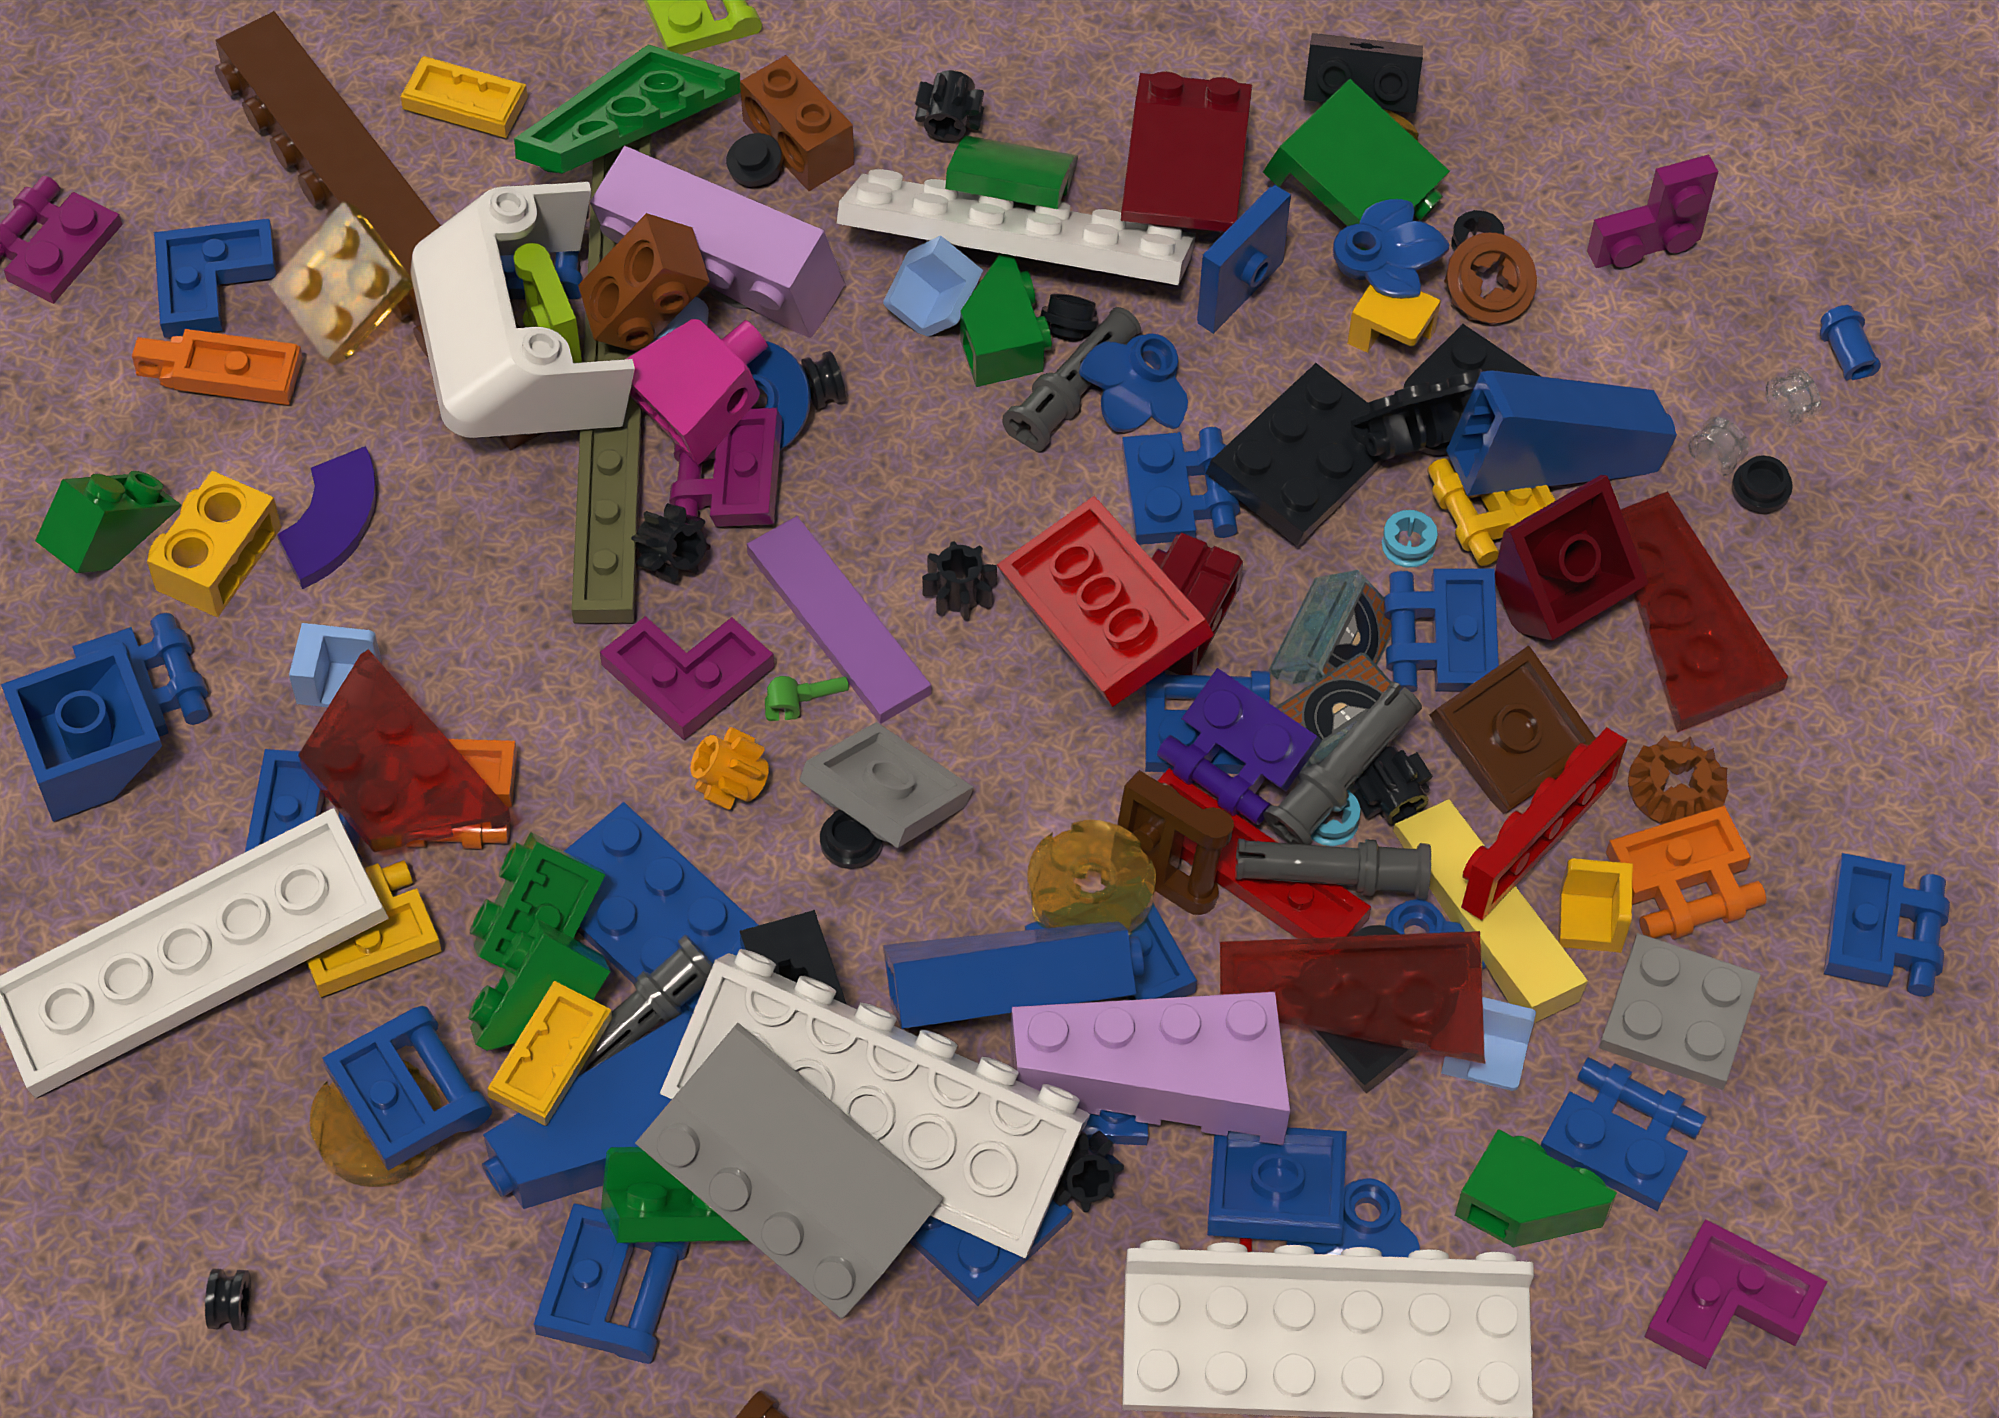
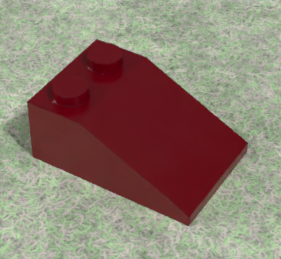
[1121,71,1252,232]

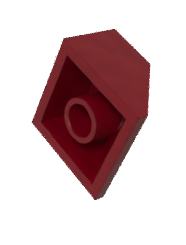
[1495,475,1649,641]

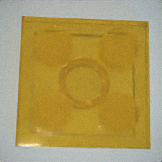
[269,201,413,365]

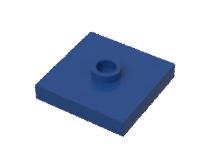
[1197,185,1291,334]
[1207,1127,1347,1245]

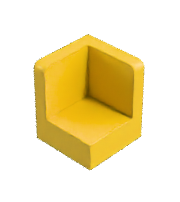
[1347,284,1441,353]
[1558,858,1633,953]

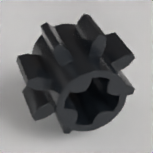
[915,70,984,141]
[631,503,711,582]
[922,541,997,620]
[1353,746,1433,825]
[1052,1130,1124,1212]

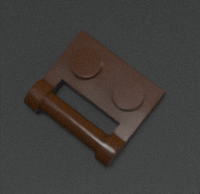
[1110,770,1234,915]

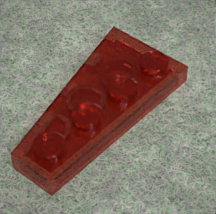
[1621,491,1788,733]
[1220,931,1486,1064]

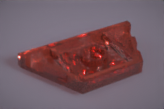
[298,649,511,852]

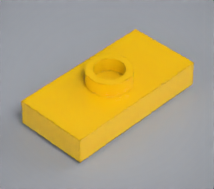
[400,56,528,138]
[487,981,612,1126]

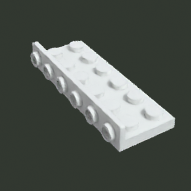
[660,949,1090,1258]
[1122,1240,1534,1418]

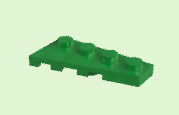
[514,44,741,174]

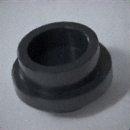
[726,133,783,187]
[1040,294,1099,338]
[1732,455,1793,513]
[820,809,883,869]

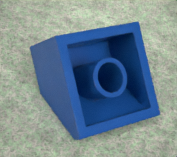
[1,642,162,821]

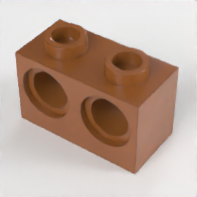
[740,55,854,191]
[578,213,710,352]

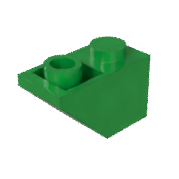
[960,253,1052,387]
[35,471,182,573]
[468,918,611,1051]
[1455,1129,1617,1248]

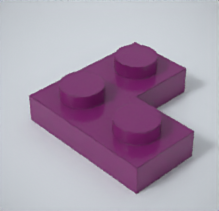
[1587,154,1719,268]
[600,616,774,740]
[1645,1219,1828,1369]

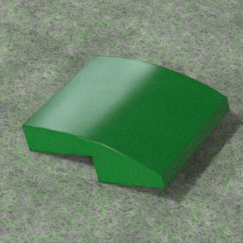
[945,136,1078,209]

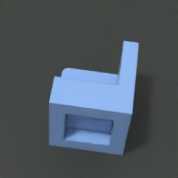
[883,236,983,337]
[289,623,382,711]
[1441,991,1536,1091]

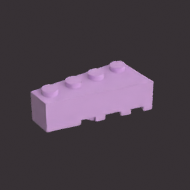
[590,146,845,339]
[1010,992,1290,1145]

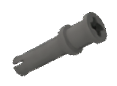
[1002,307,1141,452]
[1263,682,1422,845]
[1235,838,1431,900]
[576,934,713,1078]

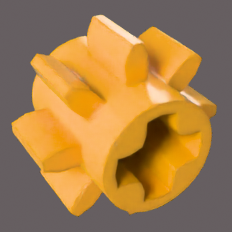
[690,727,769,810]

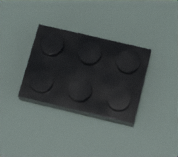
[1205,363,1387,546]

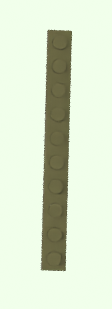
[571,134,652,623]

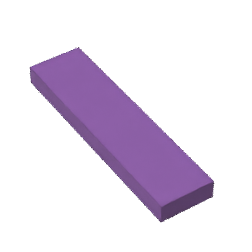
[747,516,931,724]

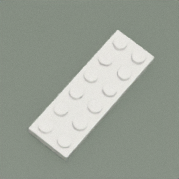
[836,169,1196,285]
[0,808,389,1098]

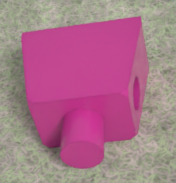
[626,319,768,465]

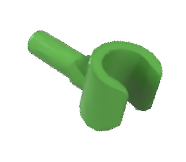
[765,676,849,721]

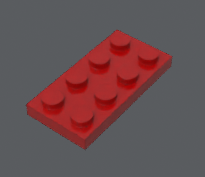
[996,495,1214,707]

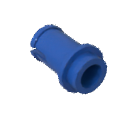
[1820,305,1881,381]

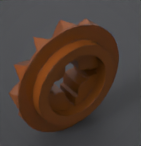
[1444,232,1537,326]
[1628,736,1729,824]

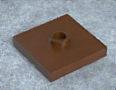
[1429,645,1596,814]

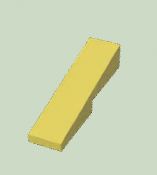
[1393,799,1588,1023]

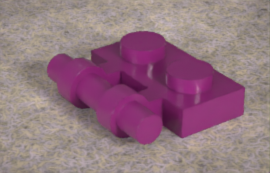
[0,175,122,304]
[669,408,782,527]

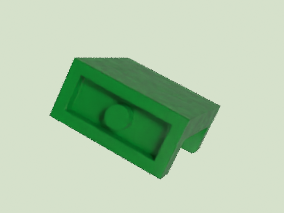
[1263,79,1450,250]

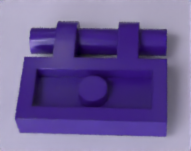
[1157,668,1322,825]

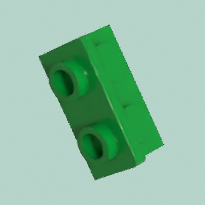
[470,832,605,970]
[601,1147,748,1243]

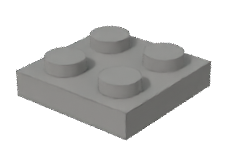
[799,722,974,848]
[1599,933,1760,1090]

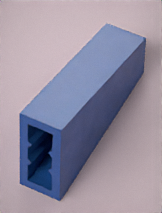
[1446,371,1677,496]
[883,921,1144,1029]
[482,1012,690,1209]

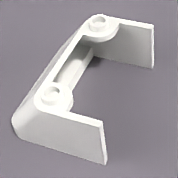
[411,182,635,438]

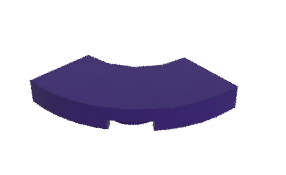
[277,446,377,589]

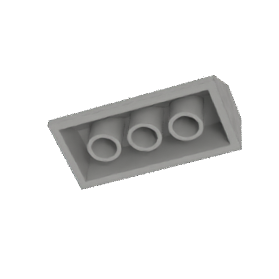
[635,1023,943,1319]

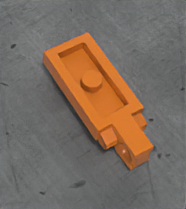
[132,329,303,405]

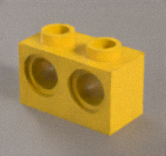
[147,471,282,618]

